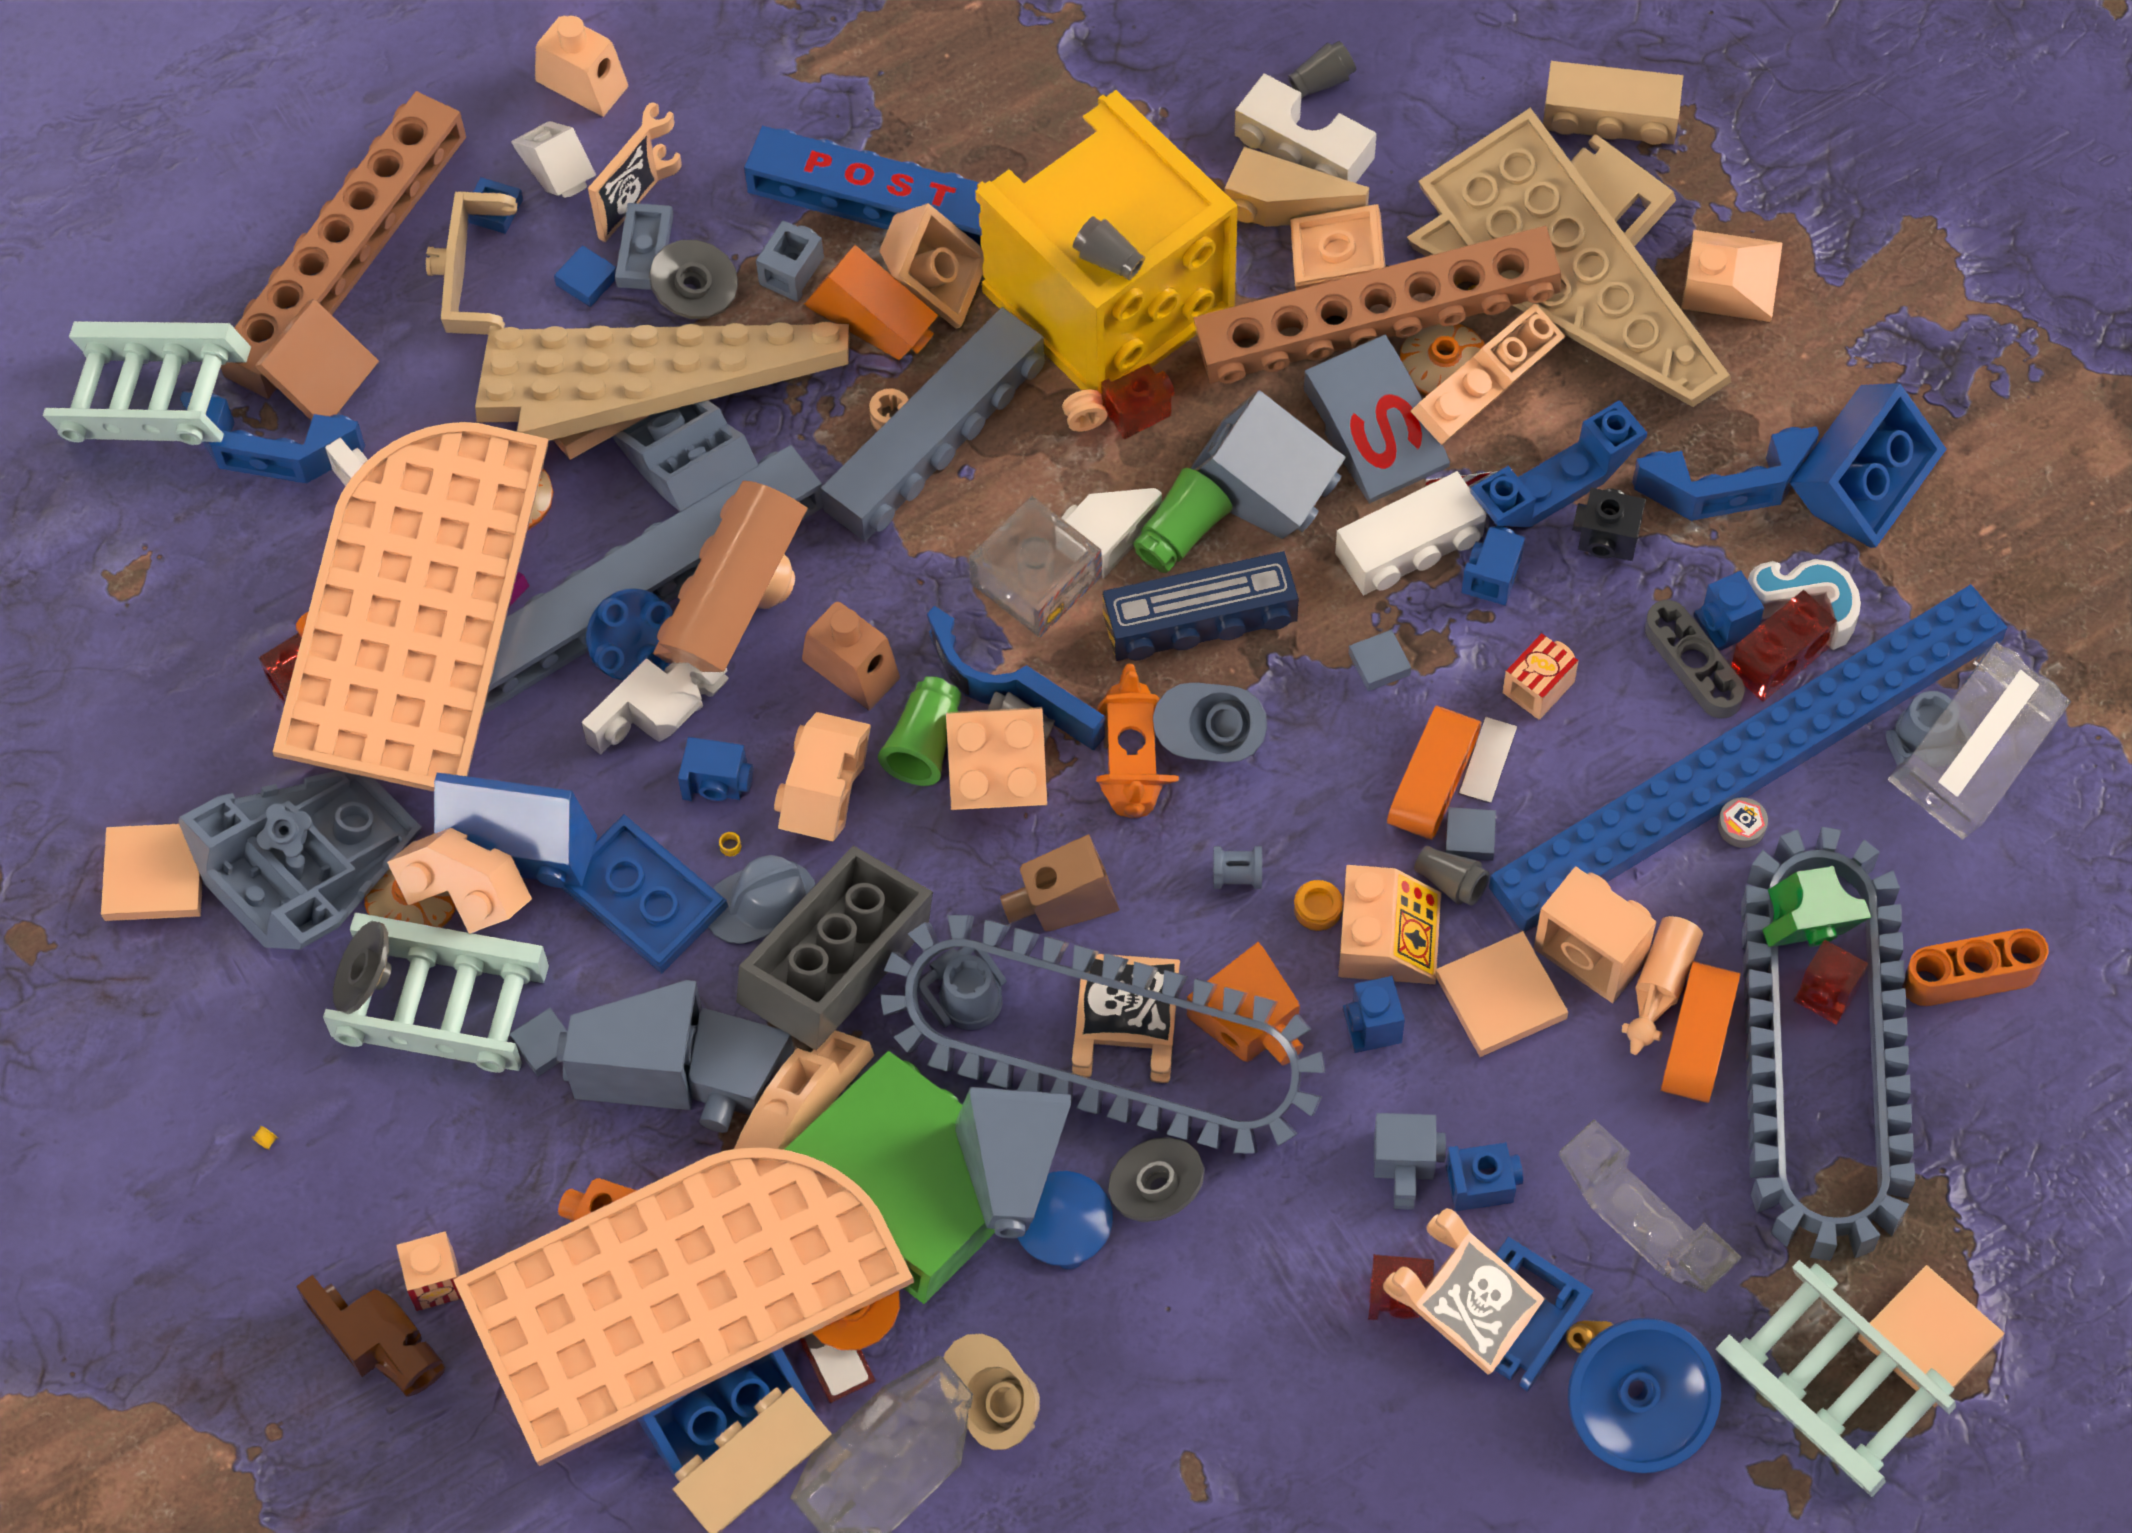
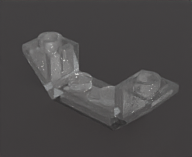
[1559,1119,1741,1293]

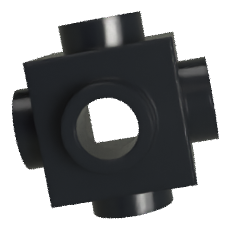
[1572,488,1646,561]

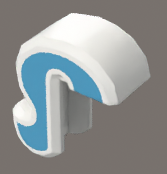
[1748,559,1861,650]

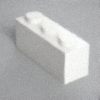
[1335,471,1486,596]

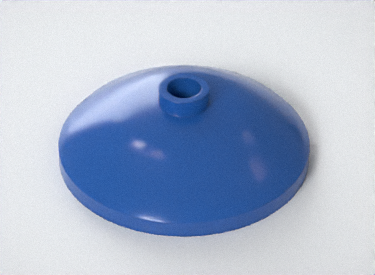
[1568,1318,1721,1473]

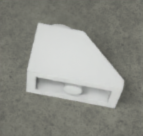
[511,121,596,198]
[1059,488,1162,579]

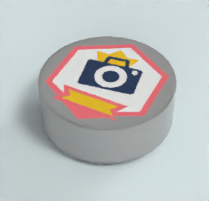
[1718,797,1768,848]

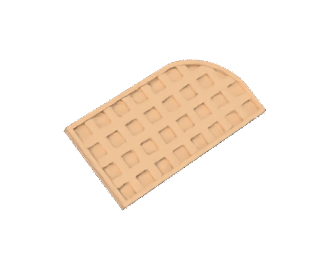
[273,422,548,792]
[453,1148,914,1466]

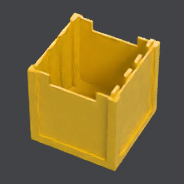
[975,90,1238,404]

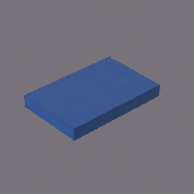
[560,814,729,974]

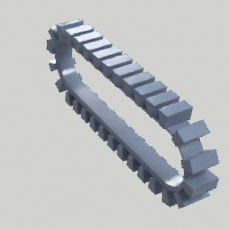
[1741,827,1915,1261]
[881,915,1326,1153]

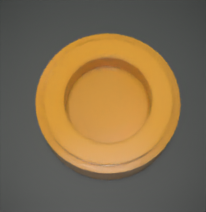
[1294,880,1343,931]

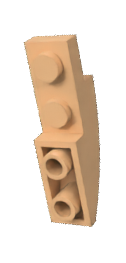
[1411,303,1566,445]
[734,1030,874,1150]

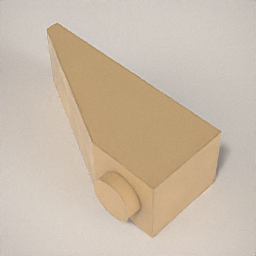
[1224,147,1369,227]

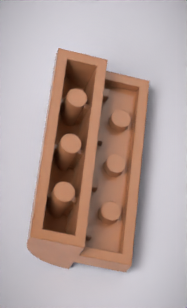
[653,481,808,672]

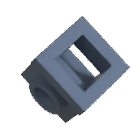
[756,220,824,302]

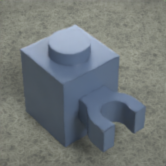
[1374,1113,1446,1210]

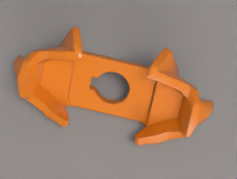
[1095,663,1179,819]

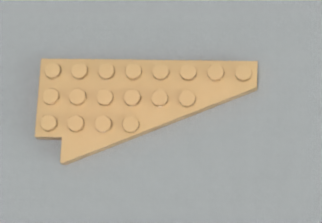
[475,322,850,441]

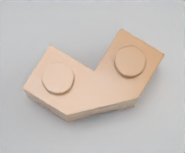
[774,712,871,842]
[387,828,532,934]

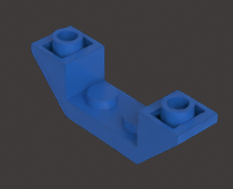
[180,391,365,484]
[1470,400,1647,527]
[1632,426,1819,521]

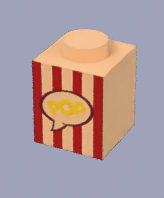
[1502,633,1579,720]
[396,1231,462,1311]

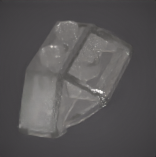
[790,1356,973,1533]

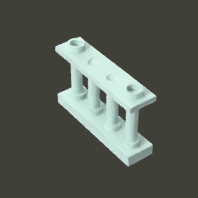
[43,321,251,445]
[323,912,549,1073]
[1715,1260,1956,1497]

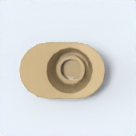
[940,1334,1040,1450]

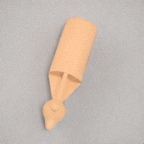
[1622,916,1703,1055]

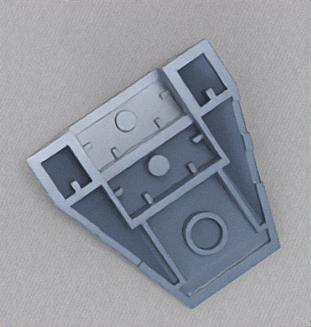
[179,771,421,950]

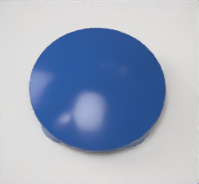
[586,588,673,681]
[1017,1171,1113,1269]

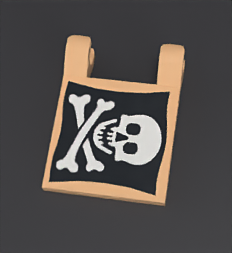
[588,102,681,242]
[1072,954,1180,1083]
[1383,1208,1545,1375]

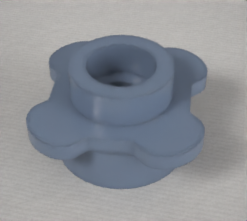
[257,804,312,858]

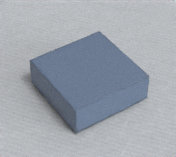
[1348,629,1412,691]
[1445,807,1496,861]
[509,1008,568,1077]

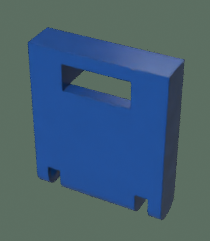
[1442,1236,1594,1392]

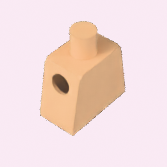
[535,16,628,117]

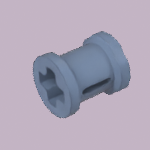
[1213,846,1262,889]

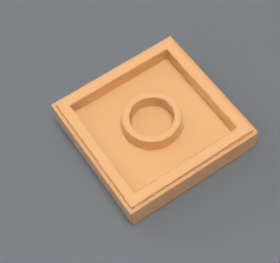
[1290,204,1385,290]

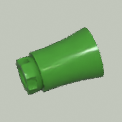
[1133,468,1232,573]
[878,676,961,786]

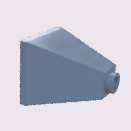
[955,1087,1071,1238]

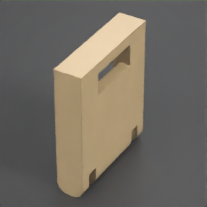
[1571,134,1676,247]

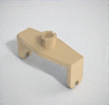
[426,192,518,335]

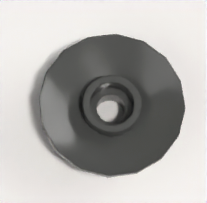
[649,240,738,319]
[333,921,391,1014]
[1108,1137,1205,1222]

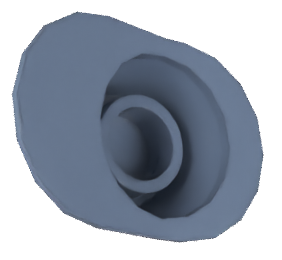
[1153,683,1267,762]
[708,855,815,944]

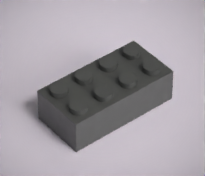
[736,845,933,1051]

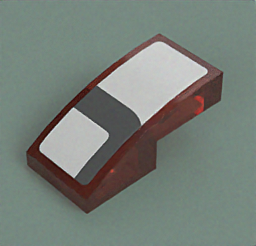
[797,1333,876,1403]

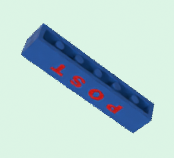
[744,125,982,246]

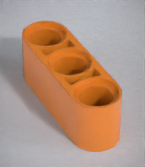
[1387,705,1482,840]
[1902,929,2049,1006]
[1660,961,1741,1103]

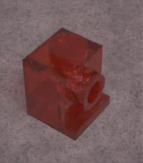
[1101,363,1175,440]
[1794,940,1868,1025]
[1368,1254,1434,1320]

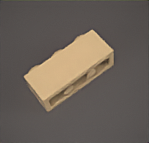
[1543,61,1683,144]
[673,1387,832,1533]

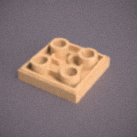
[101,824,203,921]
[1435,931,1568,1057]
[1857,1265,2005,1408]

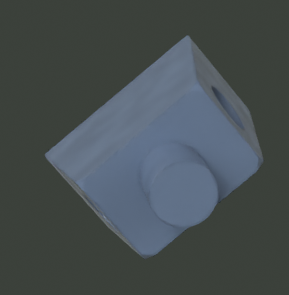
[688,1008,794,1133]

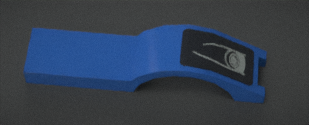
[927,606,1105,751]

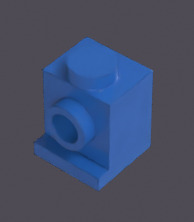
[1461,526,1525,606]
[1694,570,1764,651]
[678,737,754,801]
[1342,976,1405,1053]
[1445,1142,1523,1212]

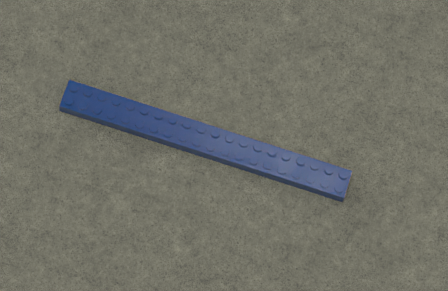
[1489,584,2008,933]

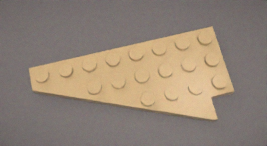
[1407,108,1731,407]

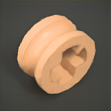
[869,388,909,431]
[1062,389,1108,432]

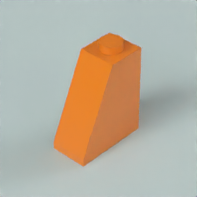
[804,245,938,360]

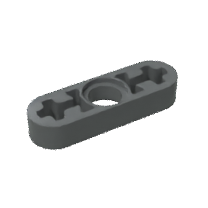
[1645,600,1745,718]

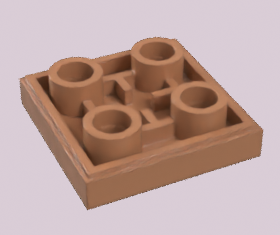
[254,299,379,421]

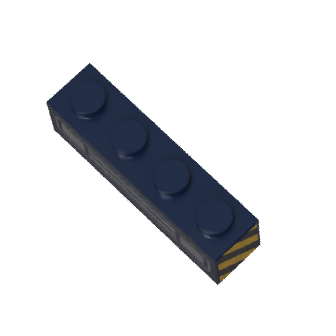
[1102,551,1299,661]

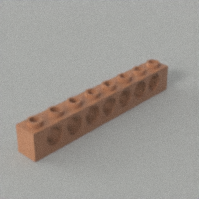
[220,91,466,399]
[1194,225,1561,384]

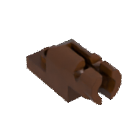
[296,1274,445,1397]

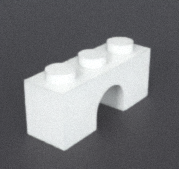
[1235,73,1377,183]

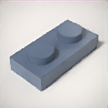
[615,203,673,290]

